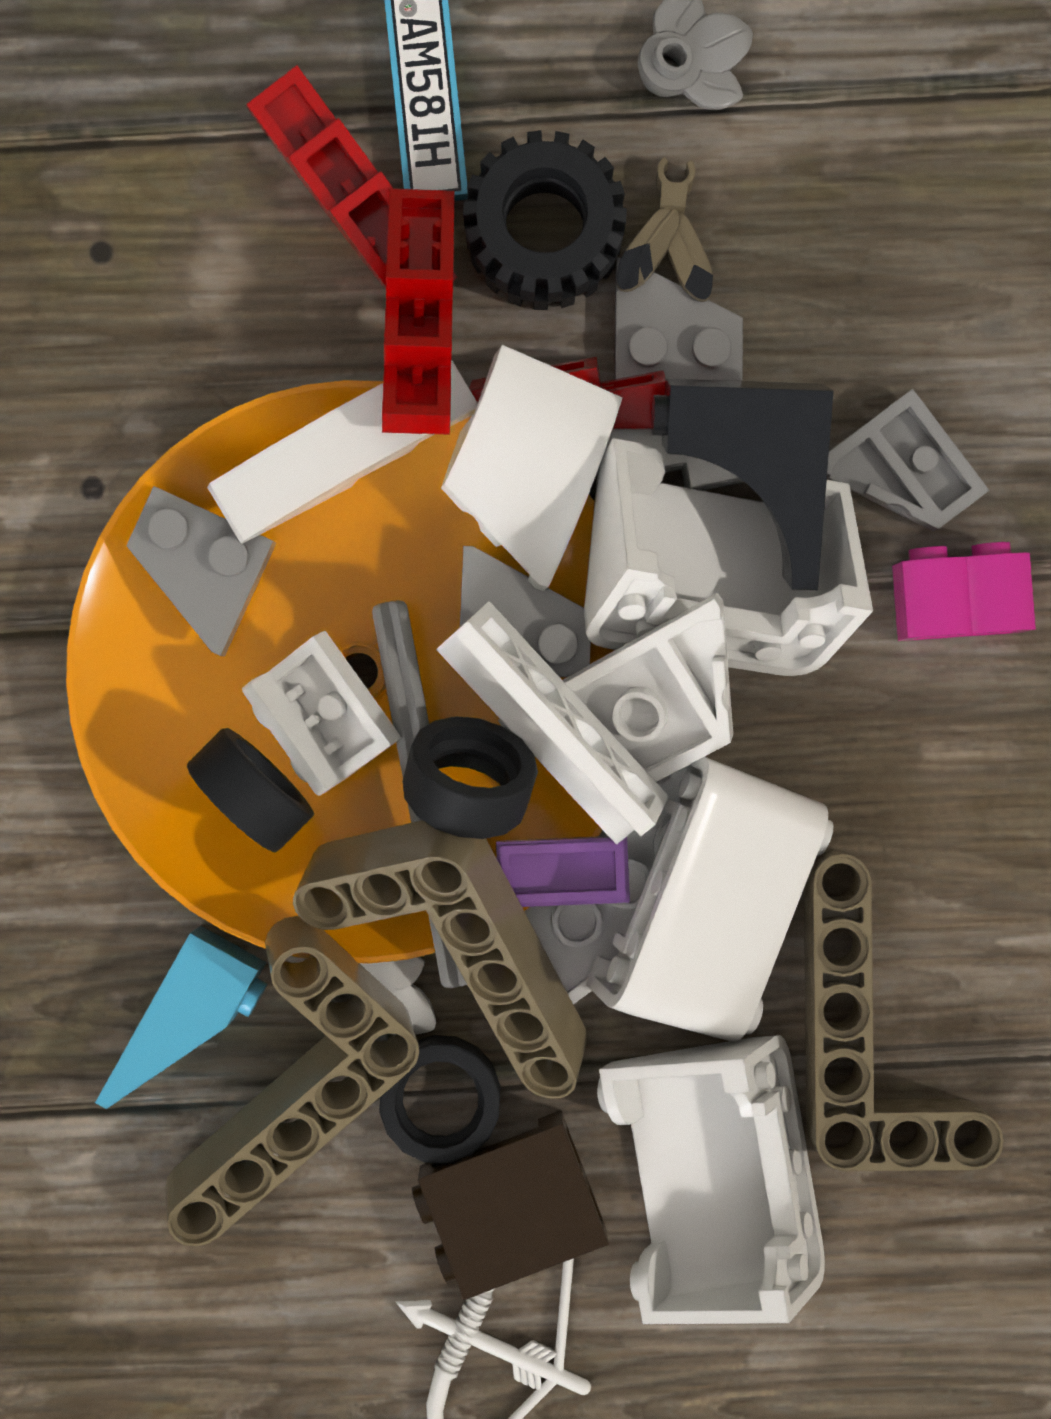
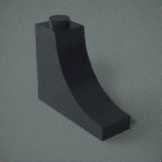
[651,378,834,590]

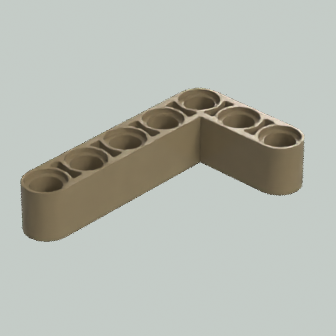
[293,820,588,1099]
[804,849,1004,1172]
[165,916,419,1247]

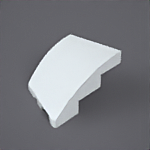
[441,345,623,592]

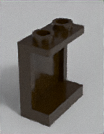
[412,1110,609,1300]

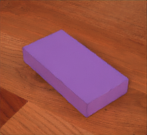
[496,836,630,907]

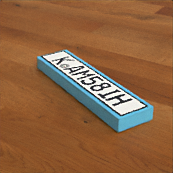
[384,0,468,201]

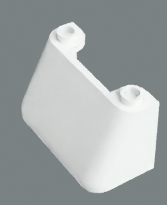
[584,438,873,676]
[586,757,833,1042]
[597,1035,825,1324]

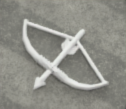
[395,1258,591,1419]

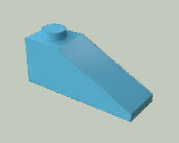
[95,926,267,1109]

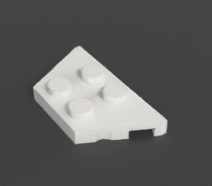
[498,593,734,782]

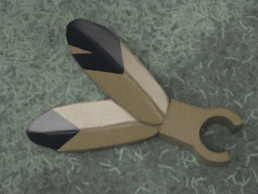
[617,157,713,302]

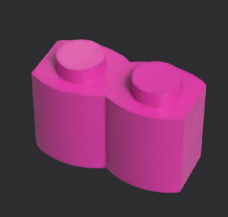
[892,542,1036,641]

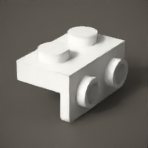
[242,630,402,796]

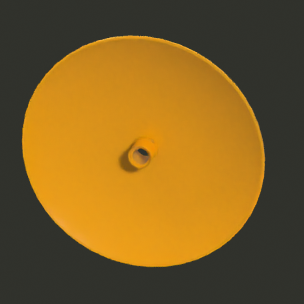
[66,380,614,964]

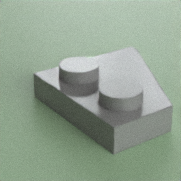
[614,258,743,381]
[827,389,990,531]
[126,486,277,657]
[460,546,591,677]

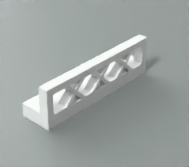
[436,601,669,845]

